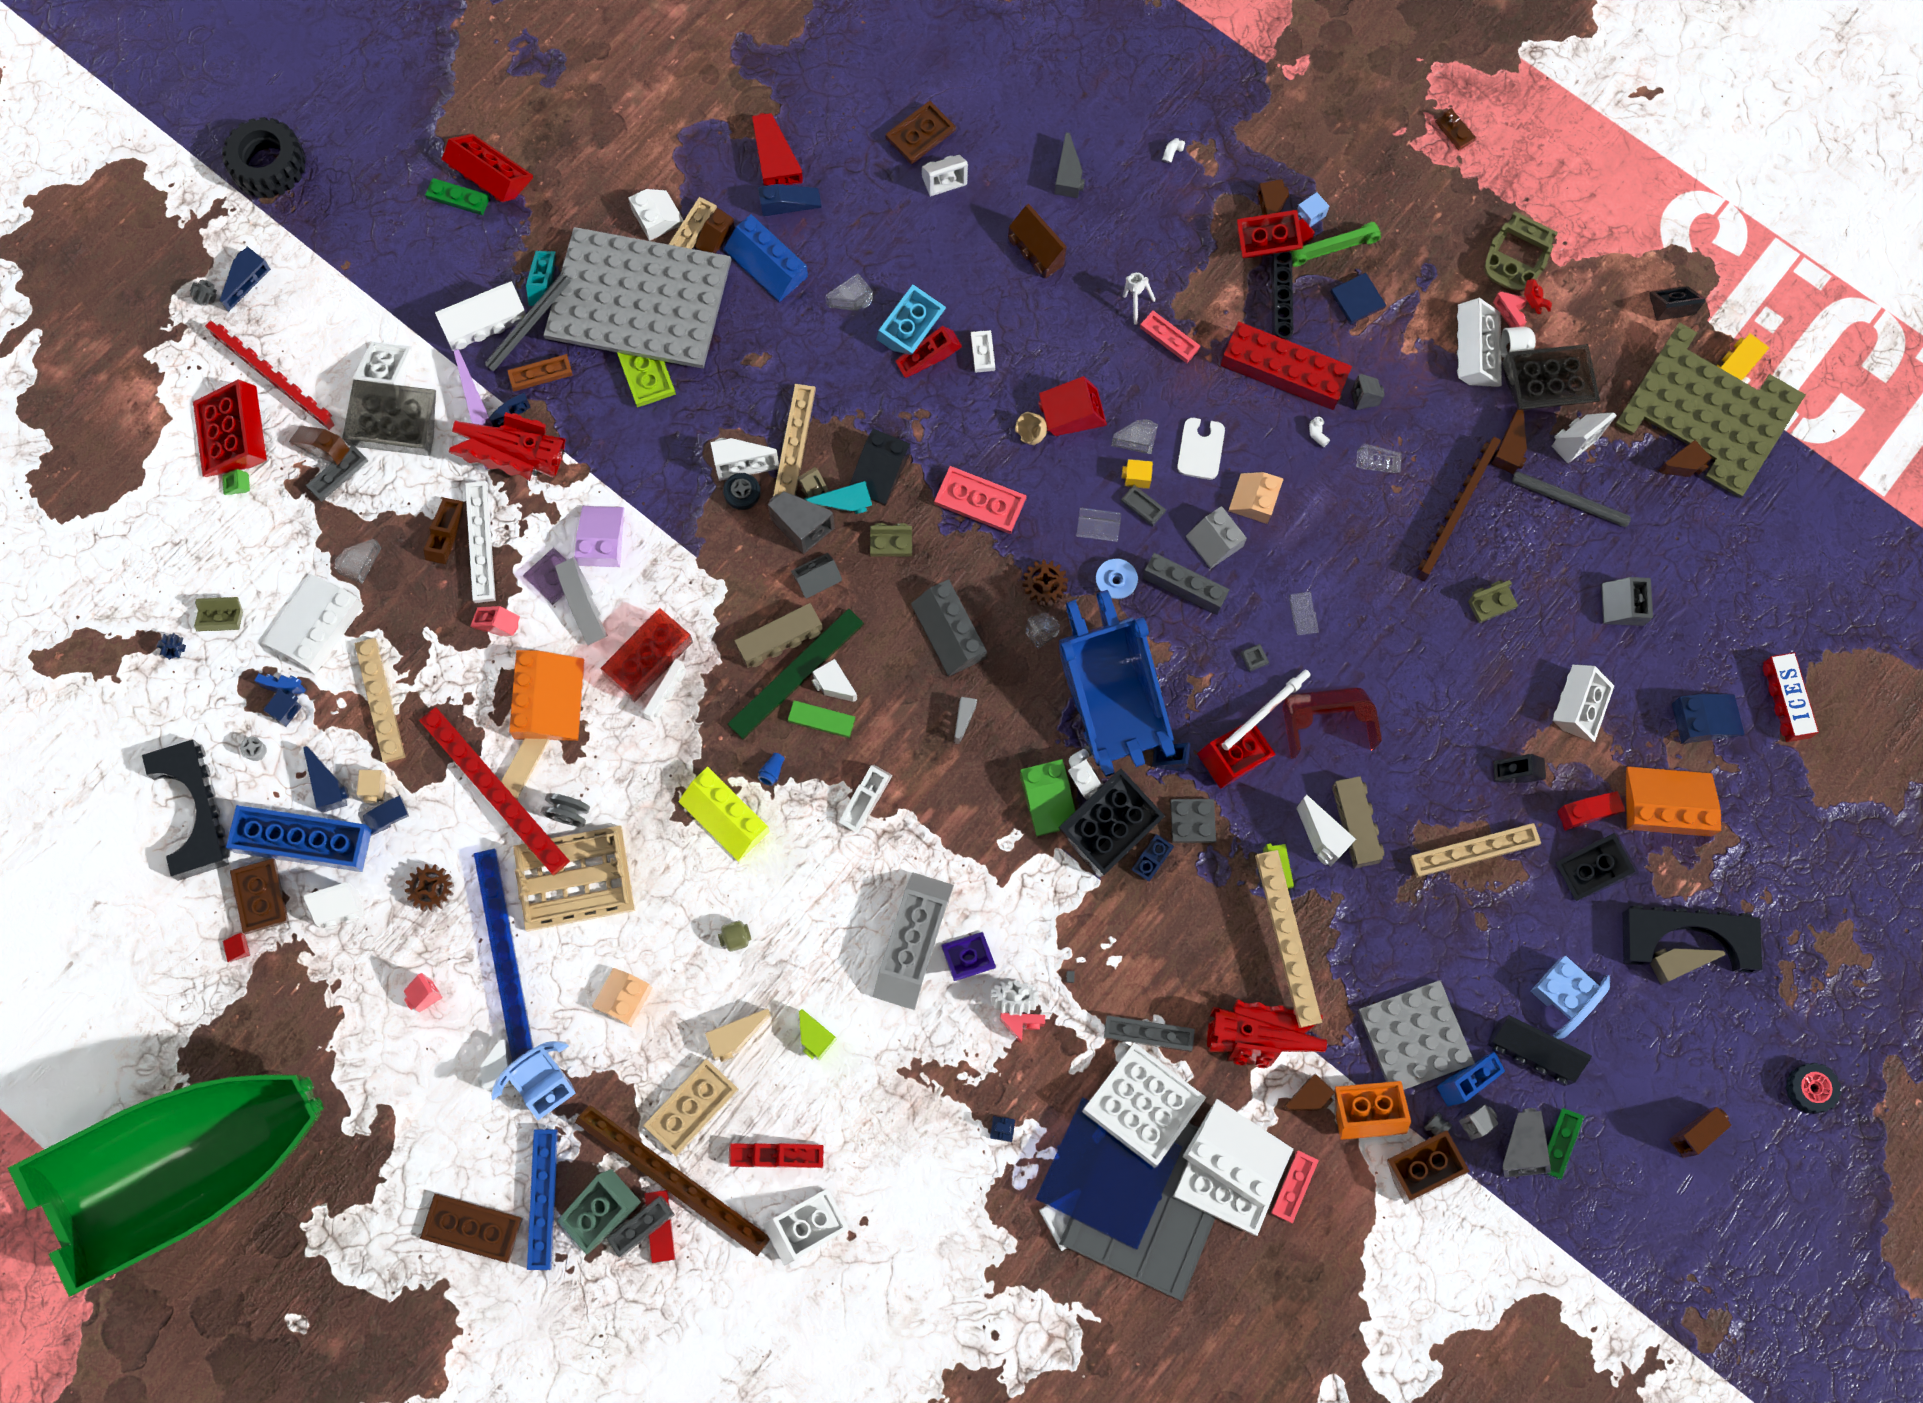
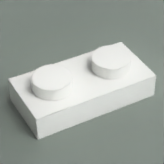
[971,330,995,372]

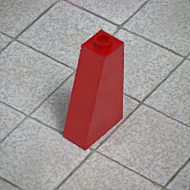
[752,113,803,186]

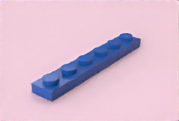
[527,1129,558,1270]

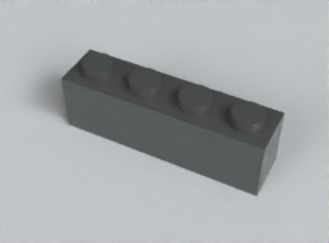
[1143,553,1230,615]

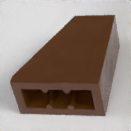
[1669,1107,1732,1158]

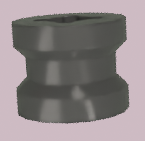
[1423,1112,1452,1137]

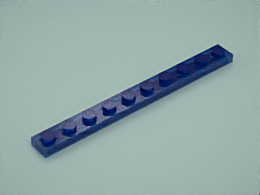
[473,848,534,1063]

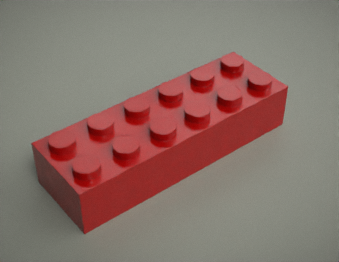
[1220,321,1352,410]

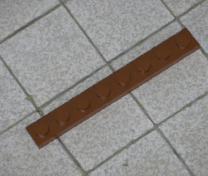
[1417,437,1501,582]

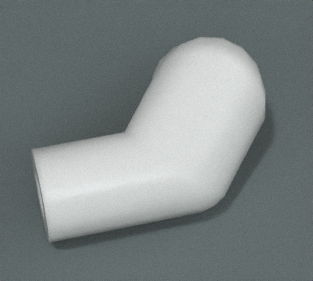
[1162,138,1185,163]
[1309,417,1330,447]

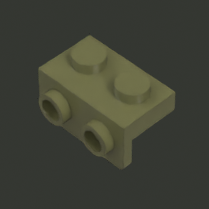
[194,597,243,632]

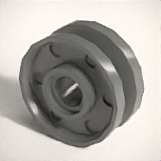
[540,793,591,827]

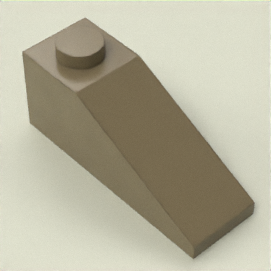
[1650,948,1726,985]

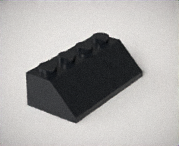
[1487,1015,1592,1086]

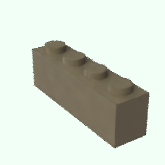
[734,603,823,668]
[1332,776,1384,868]

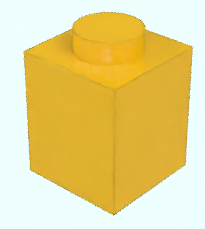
[1122,459,1153,489]

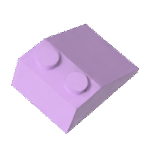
[574,506,624,567]

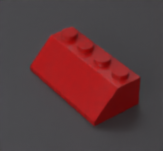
[441,134,534,202]

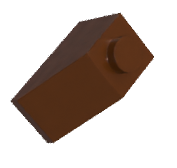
[1257,179,1289,215]
[695,207,735,253]
[1658,440,1712,477]
[1282,1073,1335,1111]

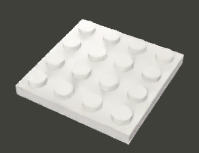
[1082,1043,1206,1168]
[1173,1113,1277,1236]

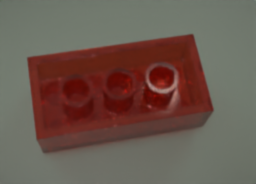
[600,608,693,703]

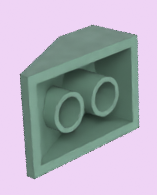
[557,1169,641,1255]

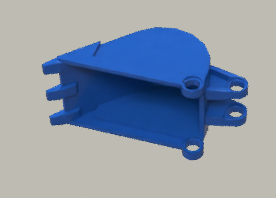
[1059,590,1175,777]

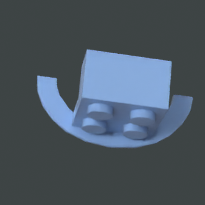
[1530,956,1610,1039]
[491,1041,576,1120]

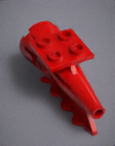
[449,412,566,481]
[1207,999,1327,1069]

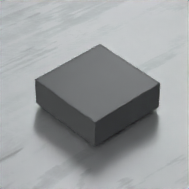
[1240,644,1269,672]

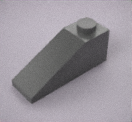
[1055,132,1085,198]

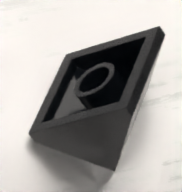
[1649,286,1705,321]

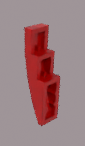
[728,1143,824,1168]

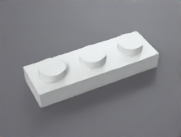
[643,659,686,722]

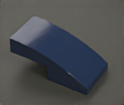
[363,795,410,836]

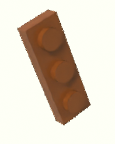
[507,354,573,392]

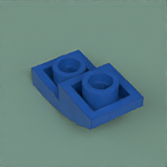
[254,673,306,694]

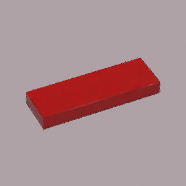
[645,1190,676,1263]

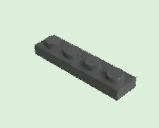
[1103,1015,1195,1052]

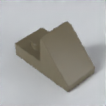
[798,467,829,498]

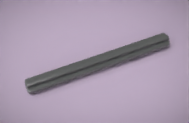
[485,273,571,371]
[1512,471,1631,527]

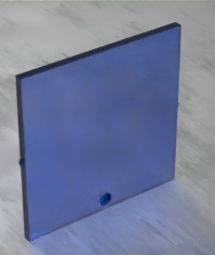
[1035,1097,1182,1250]

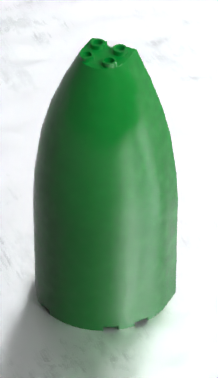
[8,1074,324,1297]

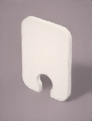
[1177,418,1225,480]

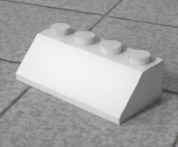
[435,281,526,351]
[1457,298,1502,387]

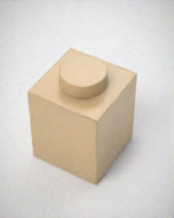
[357,770,386,804]

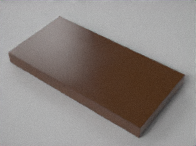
[420,1193,523,1263]

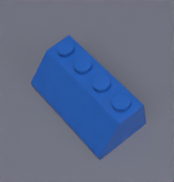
[724,214,808,302]

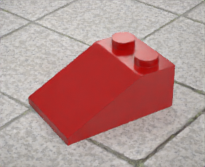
[1197,723,1276,789]

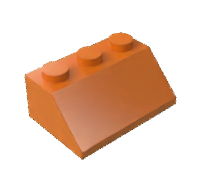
[1334,1081,1411,1140]

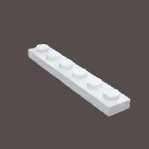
[465,481,496,603]

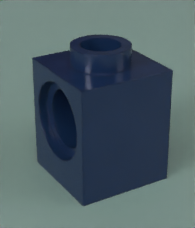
[263,689,302,727]

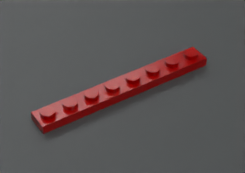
[205,320,335,430]

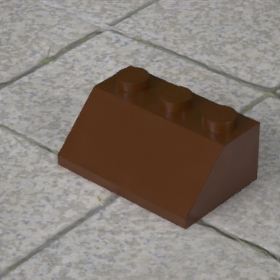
[1008,203,1067,279]
[1387,1130,1470,1205]

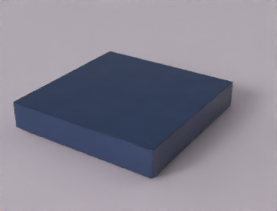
[1330,273,1386,325]

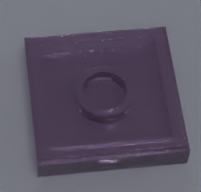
[523,547,566,606]

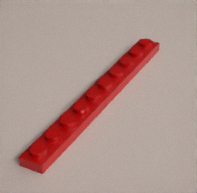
[419,707,570,876]

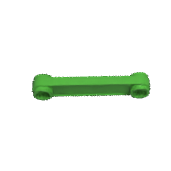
[1290,222,1381,267]

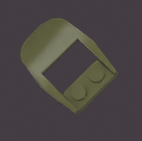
[1484,211,1558,292]

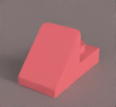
[1493,291,1528,328]
[1000,1013,1045,1043]

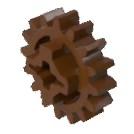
[1022,559,1068,606]
[405,864,454,912]

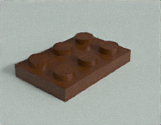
[885,101,956,165]
[230,858,289,935]

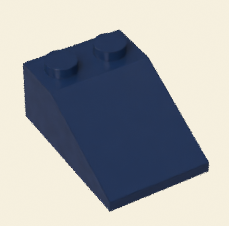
[1672,694,1745,744]

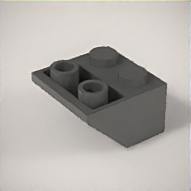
[1601,577,1653,626]

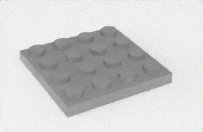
[1357,980,1475,1090]

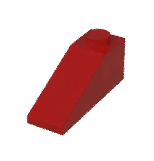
[895,326,962,378]
[1557,791,1626,831]

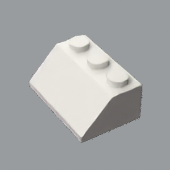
[1553,665,1614,742]

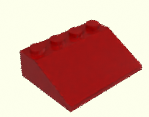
[193,379,267,477]

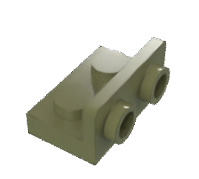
[870,523,912,556]
[1468,580,1518,623]

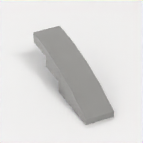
[555,557,608,646]

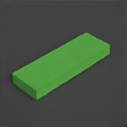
[788,701,856,738]

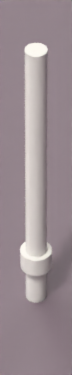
[1222,670,1310,750]

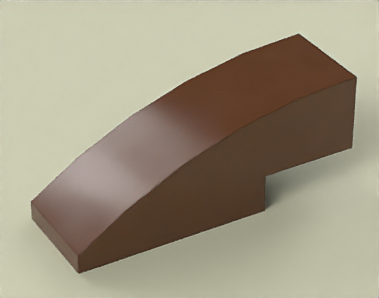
[423,497,464,564]

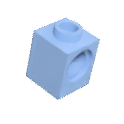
[1297,192,1329,227]

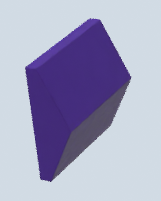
[941,932,996,981]

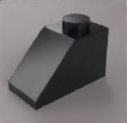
[1493,754,1546,783]

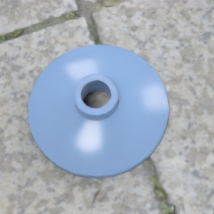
[1096,559,1138,599]

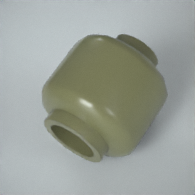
[718,920,752,952]

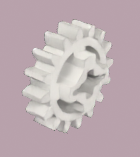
[991,980,1039,1016]

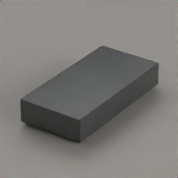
[1121,485,1166,527]

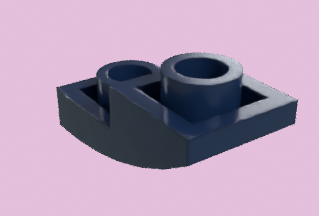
[489,393,531,427]
[1131,834,1174,882]

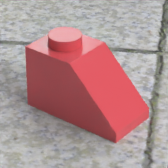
[470,606,520,636]
[404,972,443,1012]

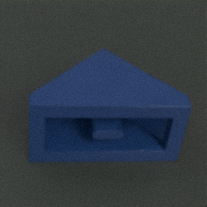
[1152,743,1191,772]

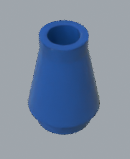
[758,753,785,786]

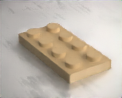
[643,1059,739,1157]

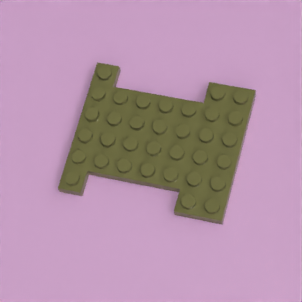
[1615,322,1806,498]

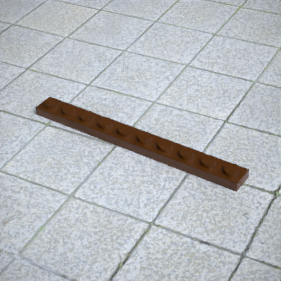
[575,1105,770,1256]

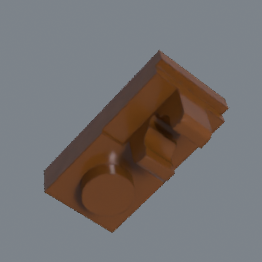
[1435,108,1476,151]

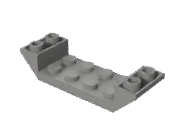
[872,872,954,1010]

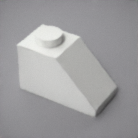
[812,659,857,702]
[478,1039,514,1091]

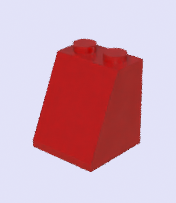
[1039,376,1107,436]

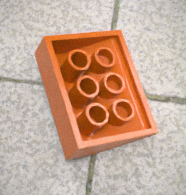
[509,650,585,741]
[1626,767,1721,837]

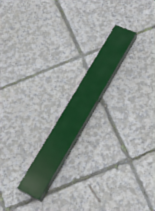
[727,609,864,740]

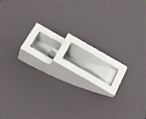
[839,765,893,833]

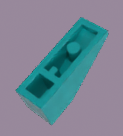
[526,251,556,306]
[804,481,872,514]

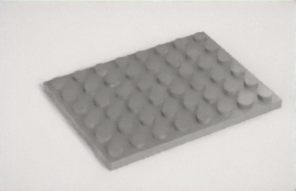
[544,227,731,369]

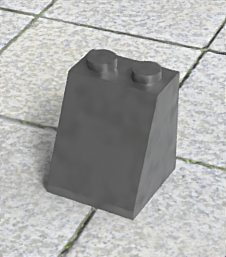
[768,491,835,554]
[1503,1108,1551,1178]

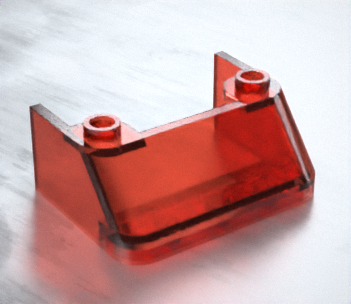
[1283,688,1382,759]

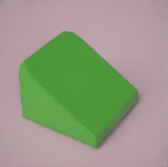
[222,469,250,495]

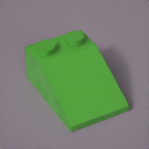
[1020,759,1075,837]

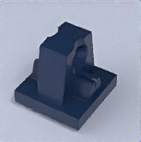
[990,1116,1015,1142]

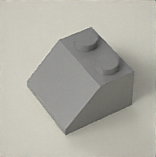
[1186,506,1247,569]

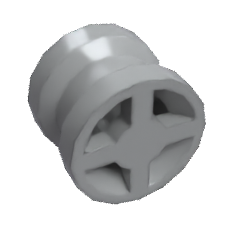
[240,736,267,761]

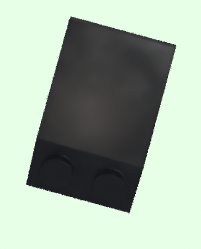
[849,428,911,506]
[1555,833,1639,901]

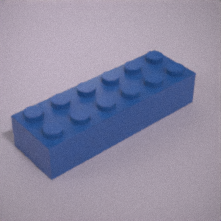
[226,805,372,872]

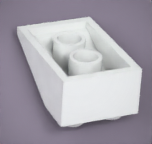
[353,342,412,403]
[1552,413,1616,464]
[711,438,779,481]
[1297,795,1356,867]
[763,1188,849,1266]

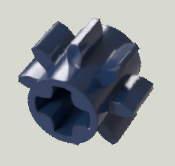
[157,633,186,660]

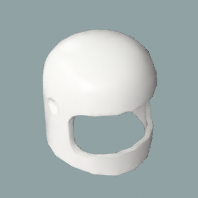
[1501,326,1536,358]

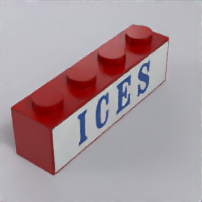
[1763,652,1819,742]

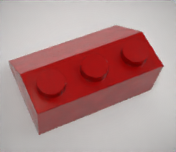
[1237,210,1303,258]

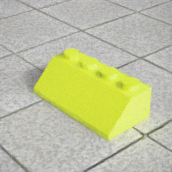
[678,767,770,862]

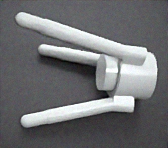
[1123,273,1156,325]

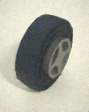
[723,473,760,510]

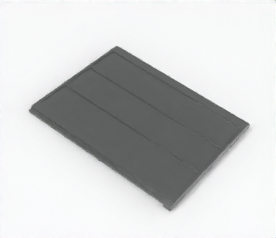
[1059,1123,1216,1302]

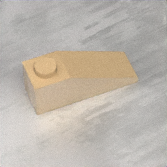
[705,1008,771,1062]

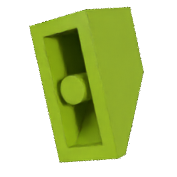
[799,1009,837,1060]

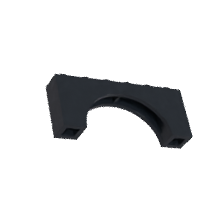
[142,739,230,881]
[1622,905,1762,973]

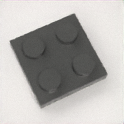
[1170,799,1216,843]

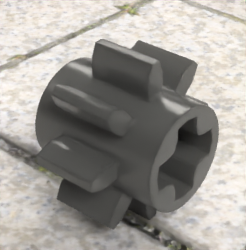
[190,280,217,305]

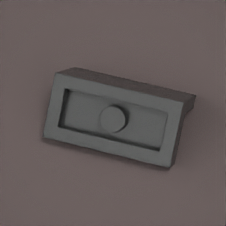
[791,553,842,598]

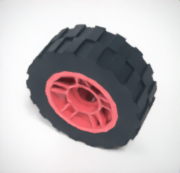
[1785,1063,1841,1114]

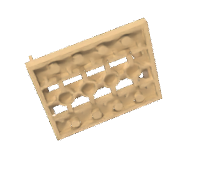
[513,825,636,932]

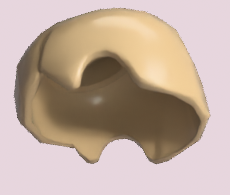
[1015,412,1047,445]

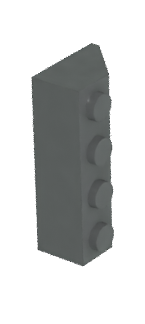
[911,579,987,677]

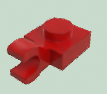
[1524,279,1552,314]

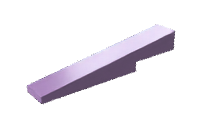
[454,349,493,470]

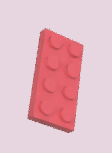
[934,466,1027,534]

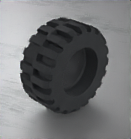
[222,117,306,198]

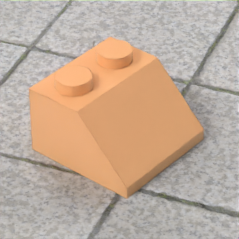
[1228,472,1283,524]
[592,967,652,1027]

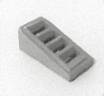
[954,697,977,744]

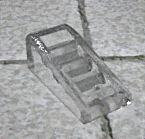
[1356,444,1402,473]

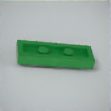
[425,178,490,216]
[1546,1108,1584,1180]

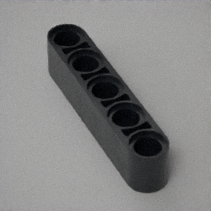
[1271,251,1294,341]

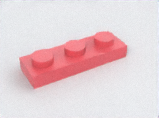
[1140,311,1200,363]
[1270,1151,1319,1224]

